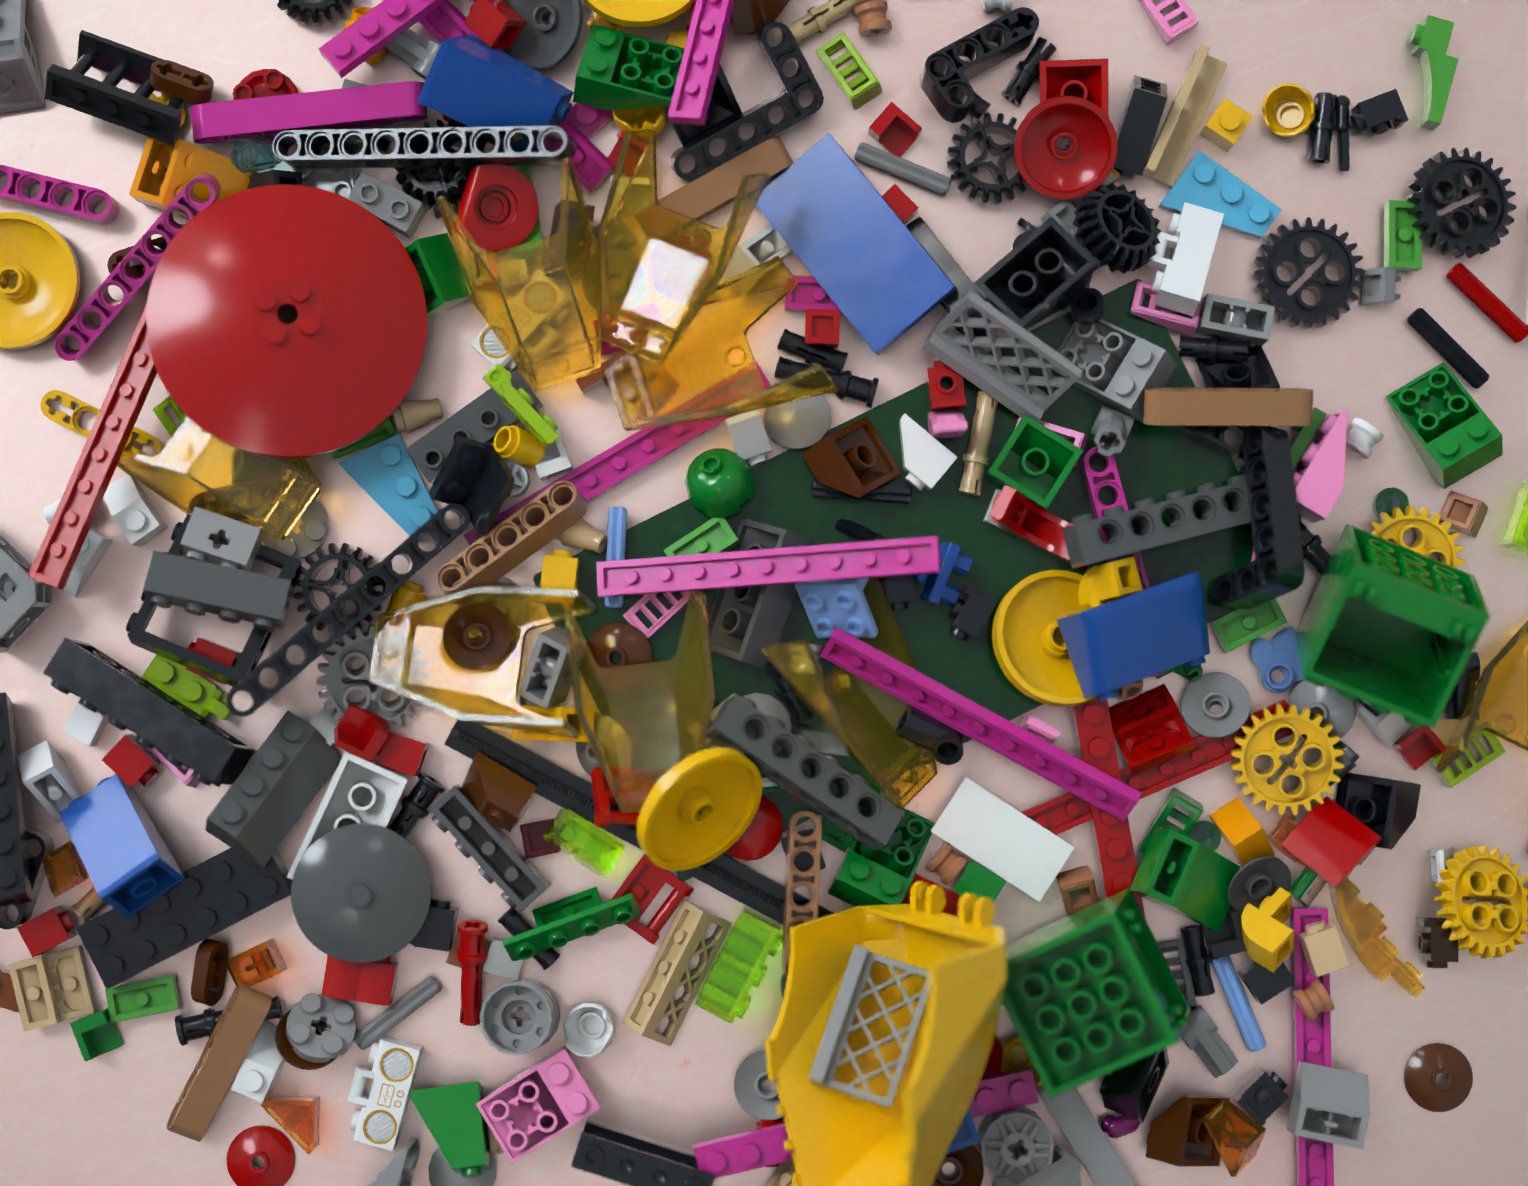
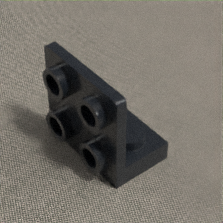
[429,435,515,536]

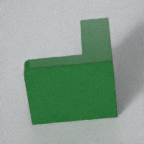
[952,861,1007,902]
[70,1008,124,1062]

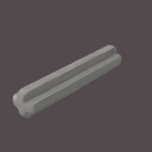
[855,142,951,196]
[354,976,442,1050]

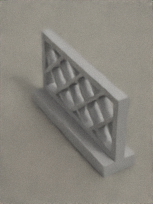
[923,291,1083,422]
[809,945,930,1109]

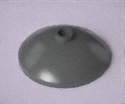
[503,0,583,69]

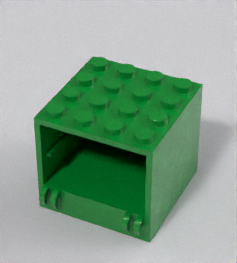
[1296,524,1490,728]
[1002,888,1192,1098]

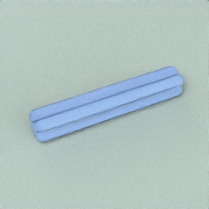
[604,507,627,608]
[1211,955,1266,1052]

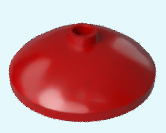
[1014,96,1118,200]

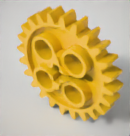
[1368,505,1466,568]
[1230,703,1344,815]
[1434,845,1528,959]

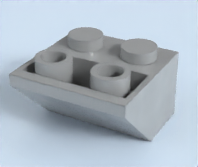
[1286,1061,1369,1149]

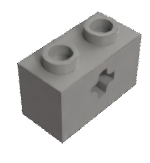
[347,171,427,239]
[1195,293,1275,346]
[180,506,263,571]
[518,626,587,709]

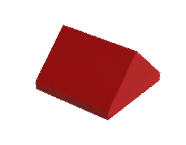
[1040,58,1109,118]

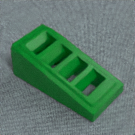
[1138,788,1204,854]

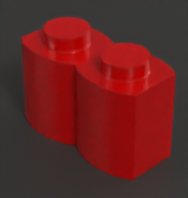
[321,955,398,1006]

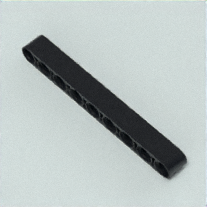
[272,126,576,169]
[225,504,470,717]

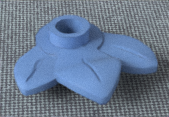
[1251,627,1305,693]

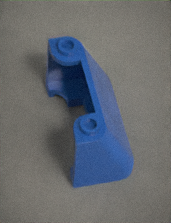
[1057,570,1210,701]

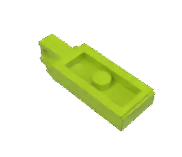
[482,363,559,447]
[142,654,231,721]

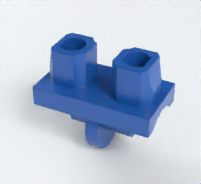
[916,542,973,605]

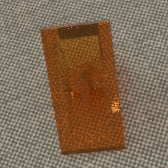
[41,841,90,898]
[227,938,288,987]
[260,1096,320,1154]
[1202,1099,1266,1177]

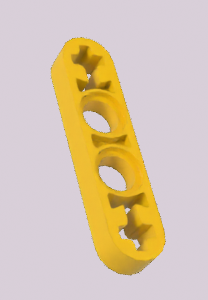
[40,390,166,466]

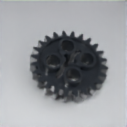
[1406,147,1517,258]
[1252,217,1365,329]

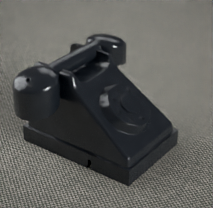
[974,216,1105,330]

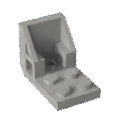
[0,0,44,113]
[0,534,53,653]

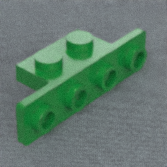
[503,887,641,961]

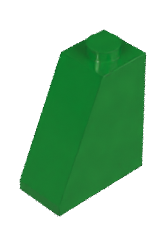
[410,1081,491,1178]

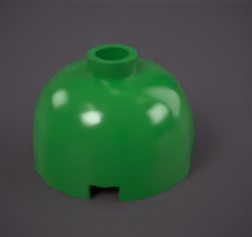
[685,448,756,518]

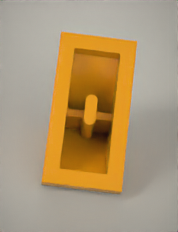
[1209,797,1275,867]

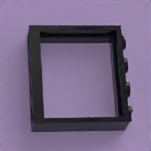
[126,514,302,686]

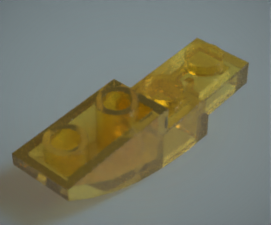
[1328,878,1426,997]

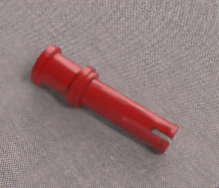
[457,919,488,1026]

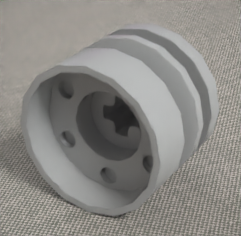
[480,979,560,1055]
[977,1106,1054,1185]

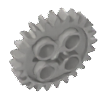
[316,623,429,731]

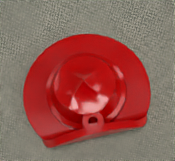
[455,164,538,250]

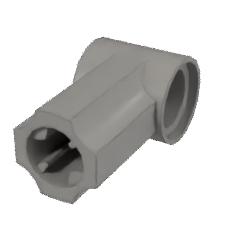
[384,28,440,80]
[1091,405,1134,457]
[1181,1005,1239,1079]

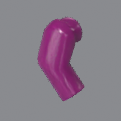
[1101,1115,1141,1139]

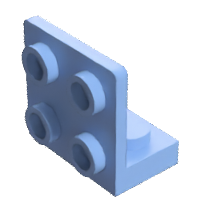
[795,578,879,638]

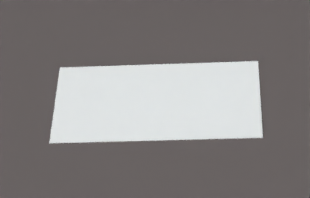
[931,777,1075,902]

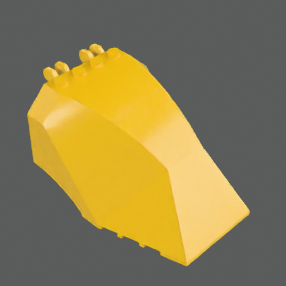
[765,881,1007,1186]

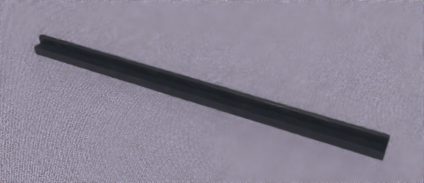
[444,713,835,926]

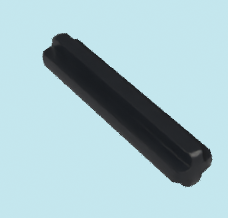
[1407,308,1490,389]
[811,477,912,503]

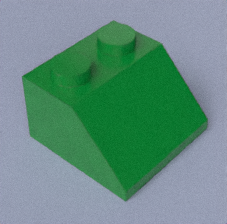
[405,233,474,320]
[985,414,1083,510]

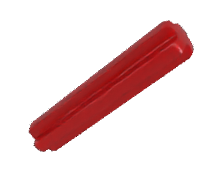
[1447,263,1528,343]

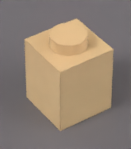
[1297,920,1350,977]

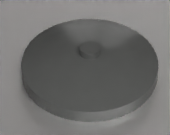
[291,823,431,963]

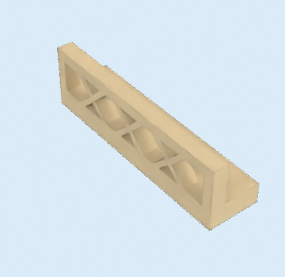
[1142,44,1228,189]
[623,900,732,1046]

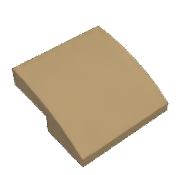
[8,945,98,1031]

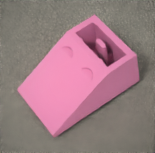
[1293,409,1348,523]
[476,1046,601,1164]

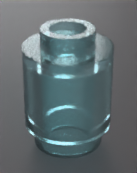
[230,136,282,173]

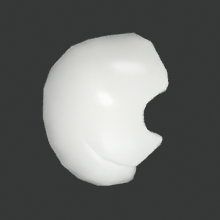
[562,1002,615,1058]

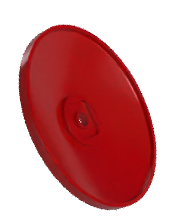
[146,184,427,459]

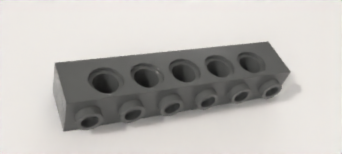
[1062,474,1251,569]
[705,695,905,851]

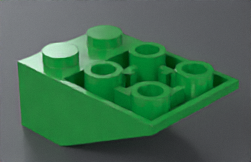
[573,24,685,110]
[1386,362,1503,489]
[827,805,935,907]
[1130,828,1241,933]

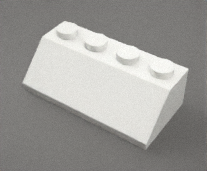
[287,751,408,880]

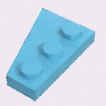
[1158,150,1282,239]
[338,434,438,539]

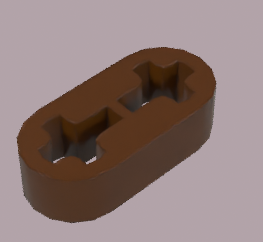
[149,60,214,104]
[191,938,229,1006]

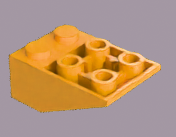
[129,137,255,217]

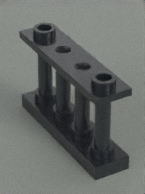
[45,30,197,145]
[571,1120,716,1186]

